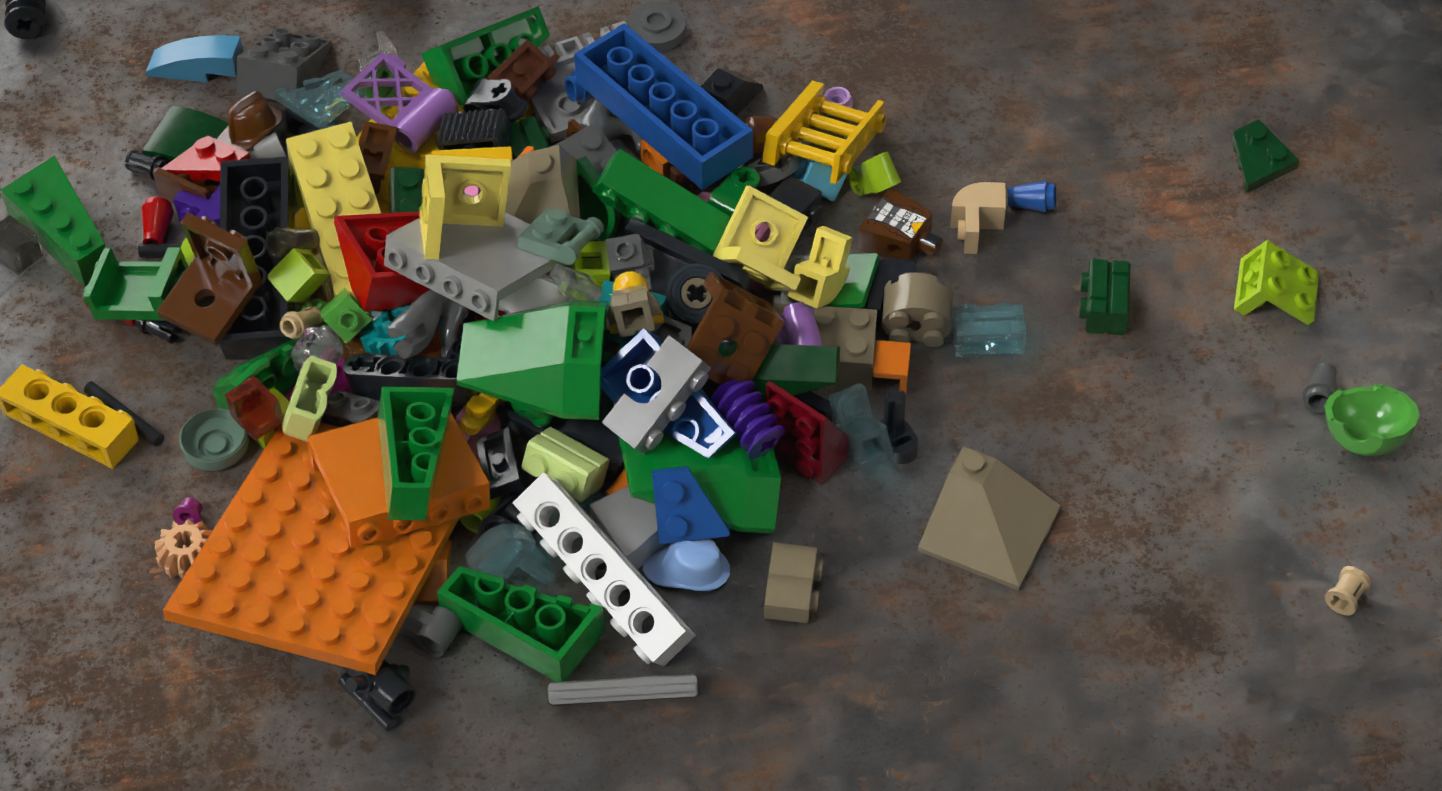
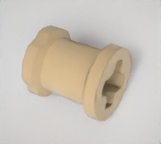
[1325,566,1372,616]

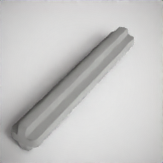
[548,674,698,705]

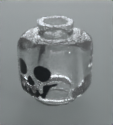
[291,326,344,373]

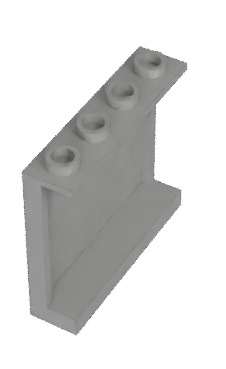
[384,193,572,321]

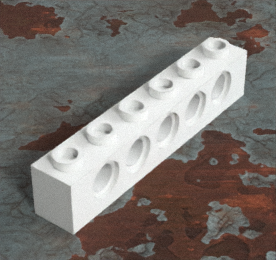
[512,472,696,666]

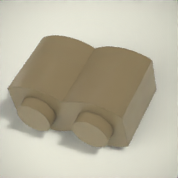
[764,542,823,624]

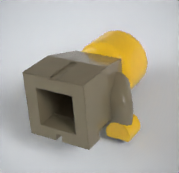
[607,271,664,337]

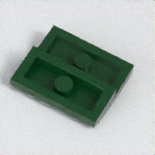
[142,106,228,163]

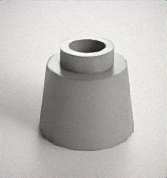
[249,132,286,159]

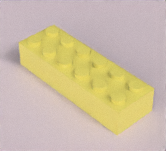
[286,122,381,318]

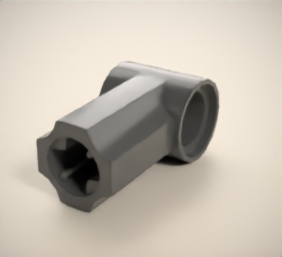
[399,602,463,657]

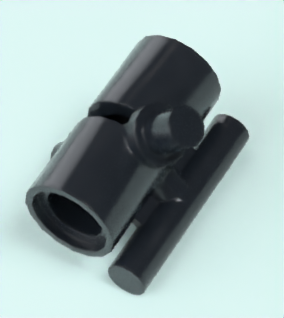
[338,659,417,731]

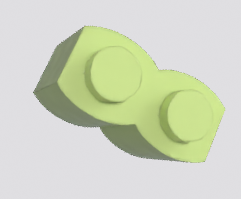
[282,355,337,442]

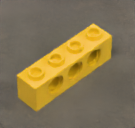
[0,364,139,469]

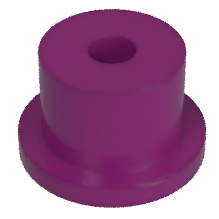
[173,498,203,525]

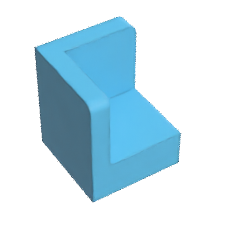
[791,157,847,201]

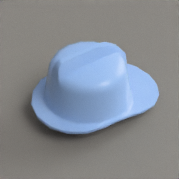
[643,538,730,592]

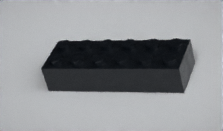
[219,156,295,359]

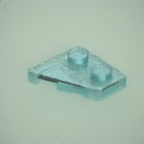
[275,70,366,129]

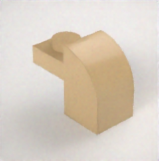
[950,182,1006,254]

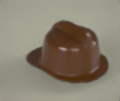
[217,91,283,152]

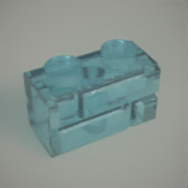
[952,302,1027,357]

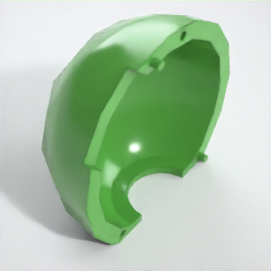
[1324,383,1420,457]

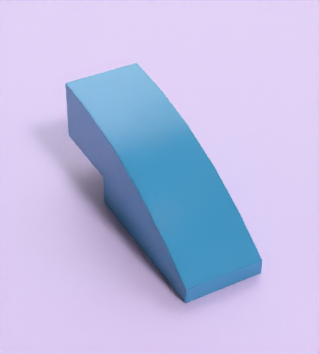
[146,35,244,82]

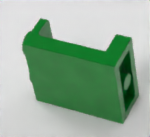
[83,247,188,321]

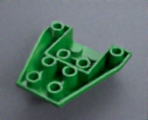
[457,300,608,420]
[619,431,781,533]

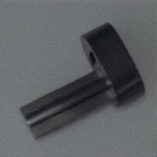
[877,388,918,465]

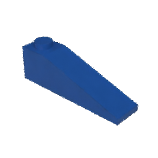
[601,328,736,459]

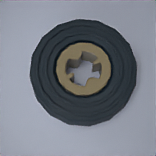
[665,263,723,326]

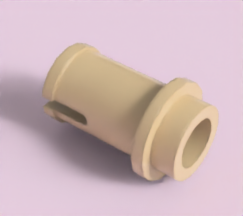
[280,306,323,339]

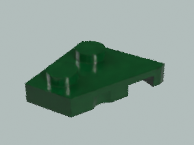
[1231,119,1299,193]

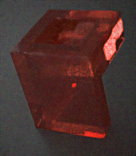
[225,376,284,440]

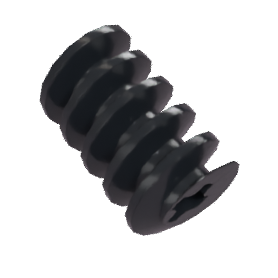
[4,0,46,39]

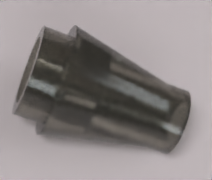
[266,227,320,260]

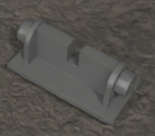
[324,391,380,427]

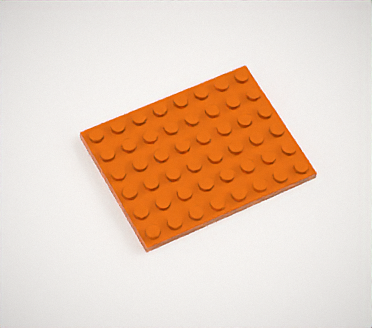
[163,421,480,675]

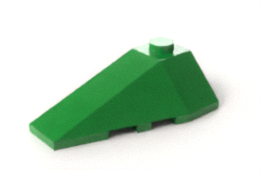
[421,6,550,107]

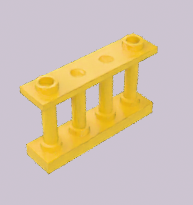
[762,80,886,184]

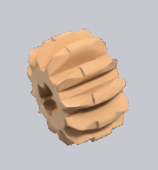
[155,518,212,579]

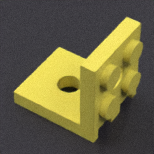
[419,155,511,260]
[713,186,808,291]

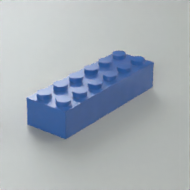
[574,23,753,190]

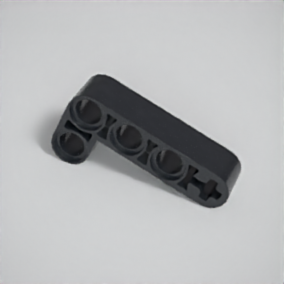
[343,337,480,406]

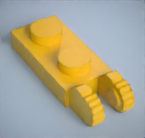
[459,393,506,436]

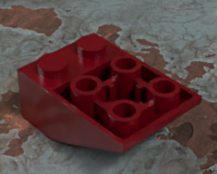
[766,381,849,485]

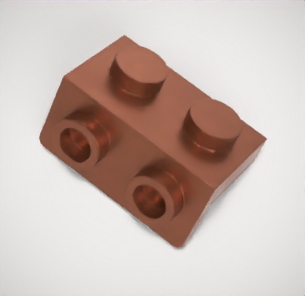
[487,39,560,102]

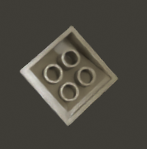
[505,145,580,242]
[918,446,1061,591]

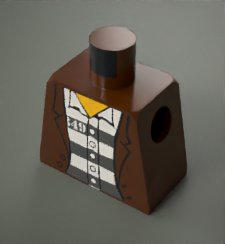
[858,187,943,261]

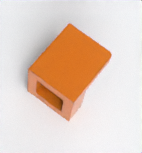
[872,340,911,394]

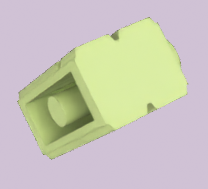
[521,427,610,502]

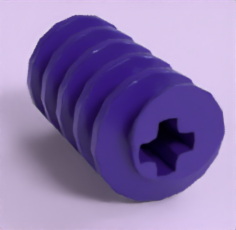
[711,380,785,460]

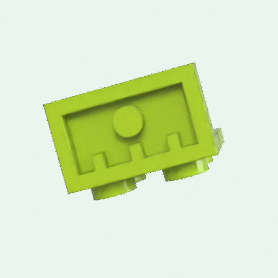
[1234,240,1319,325]

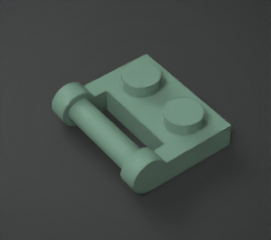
[517,208,604,265]

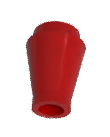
[141,197,174,244]

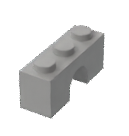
[602,335,711,455]

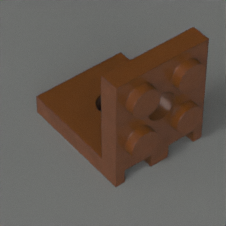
[157,212,263,346]
[686,272,785,385]

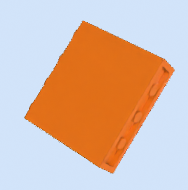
[307,413,490,549]

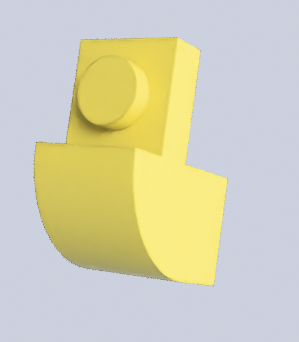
[788,226,853,309]

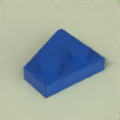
[651,466,730,544]

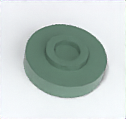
[179,409,249,471]

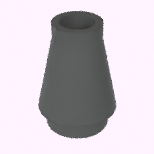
[1303,363,1337,413]

